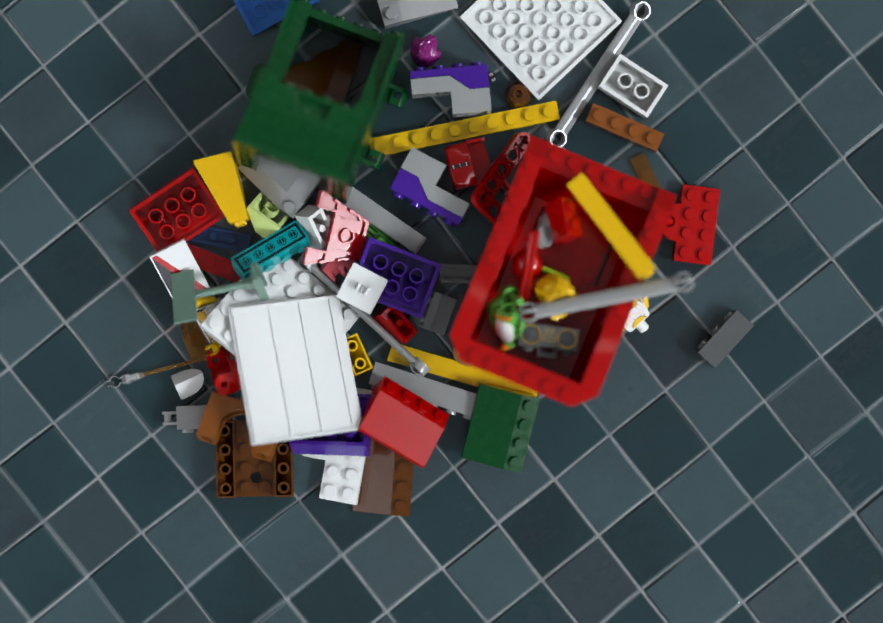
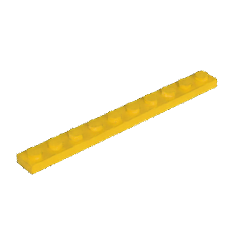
[370,101,560,158]

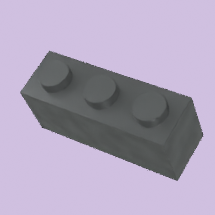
[696,310,754,368]

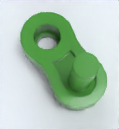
[486,284,524,316]

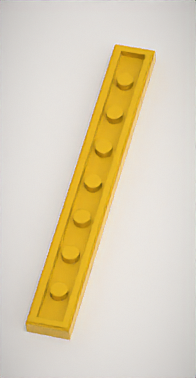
[387,345,537,396]

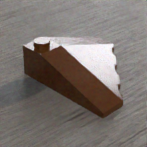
[285,40,364,104]

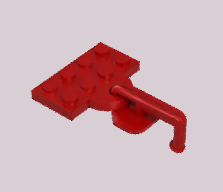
[663,184,720,265]

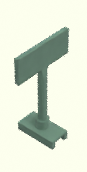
[171,262,269,325]

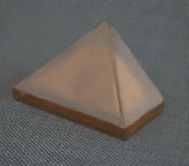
[180,321,209,360]

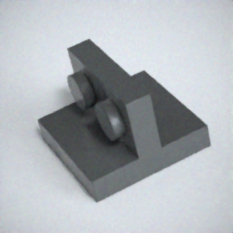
[409,291,457,336]

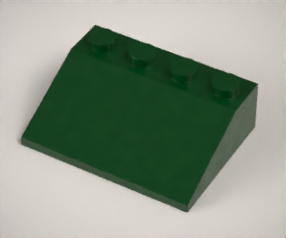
[461,383,540,473]

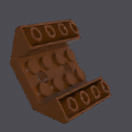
[215,420,294,498]

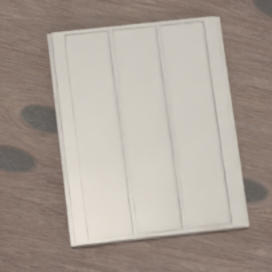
[228,295,362,446]

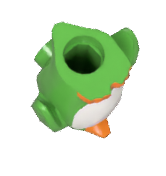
[489,301,525,351]

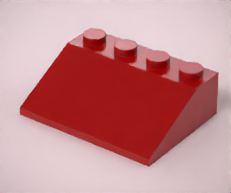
[129,166,225,251]
[358,376,449,468]

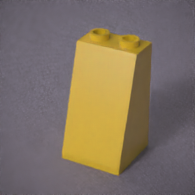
[194,151,251,228]

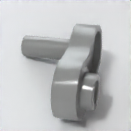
[525,213,552,249]

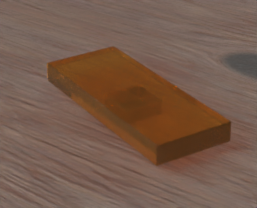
[630,153,661,188]

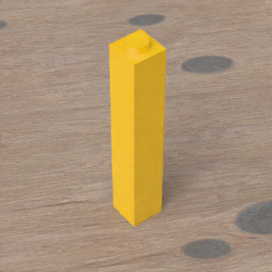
[567,173,656,280]

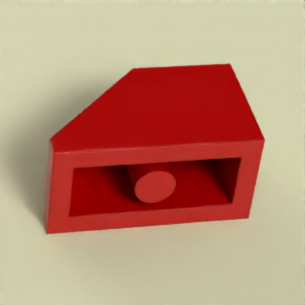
[372,305,418,344]

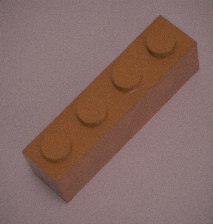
[585,103,664,153]

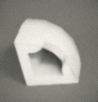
[171,369,204,400]

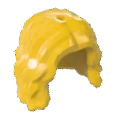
[534,273,577,321]

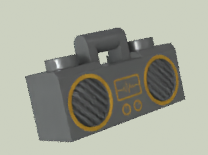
[518,323,580,361]

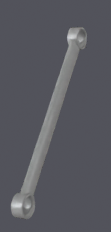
[546,0,651,148]
[297,254,430,377]
[518,272,695,323]

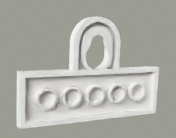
[301,388,372,505]

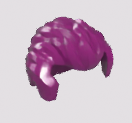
[410,34,441,67]

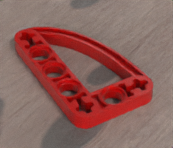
[471,132,531,226]

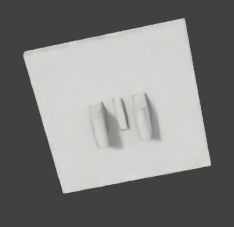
[336,263,388,314]

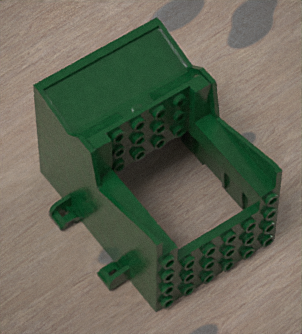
[233,0,409,204]

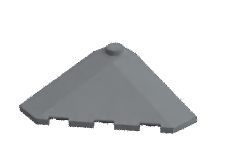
[377,0,459,29]
[238,154,322,219]

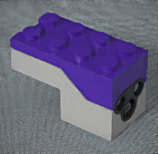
[410,62,492,118]
[390,148,470,227]

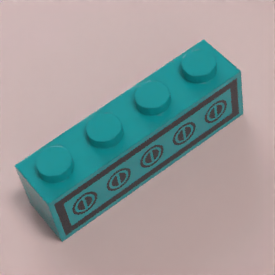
[231,220,310,281]

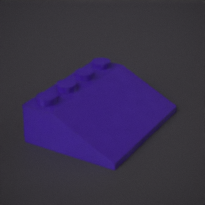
[358,237,442,319]
[290,394,371,456]

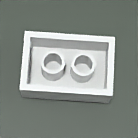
[598,54,668,120]

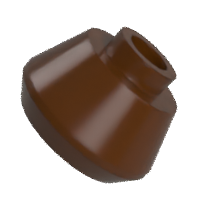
[505,82,531,108]

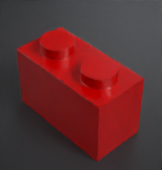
[546,197,582,243]

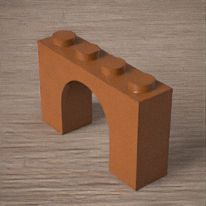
[196,391,278,462]

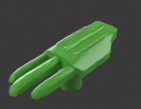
[366,222,398,248]

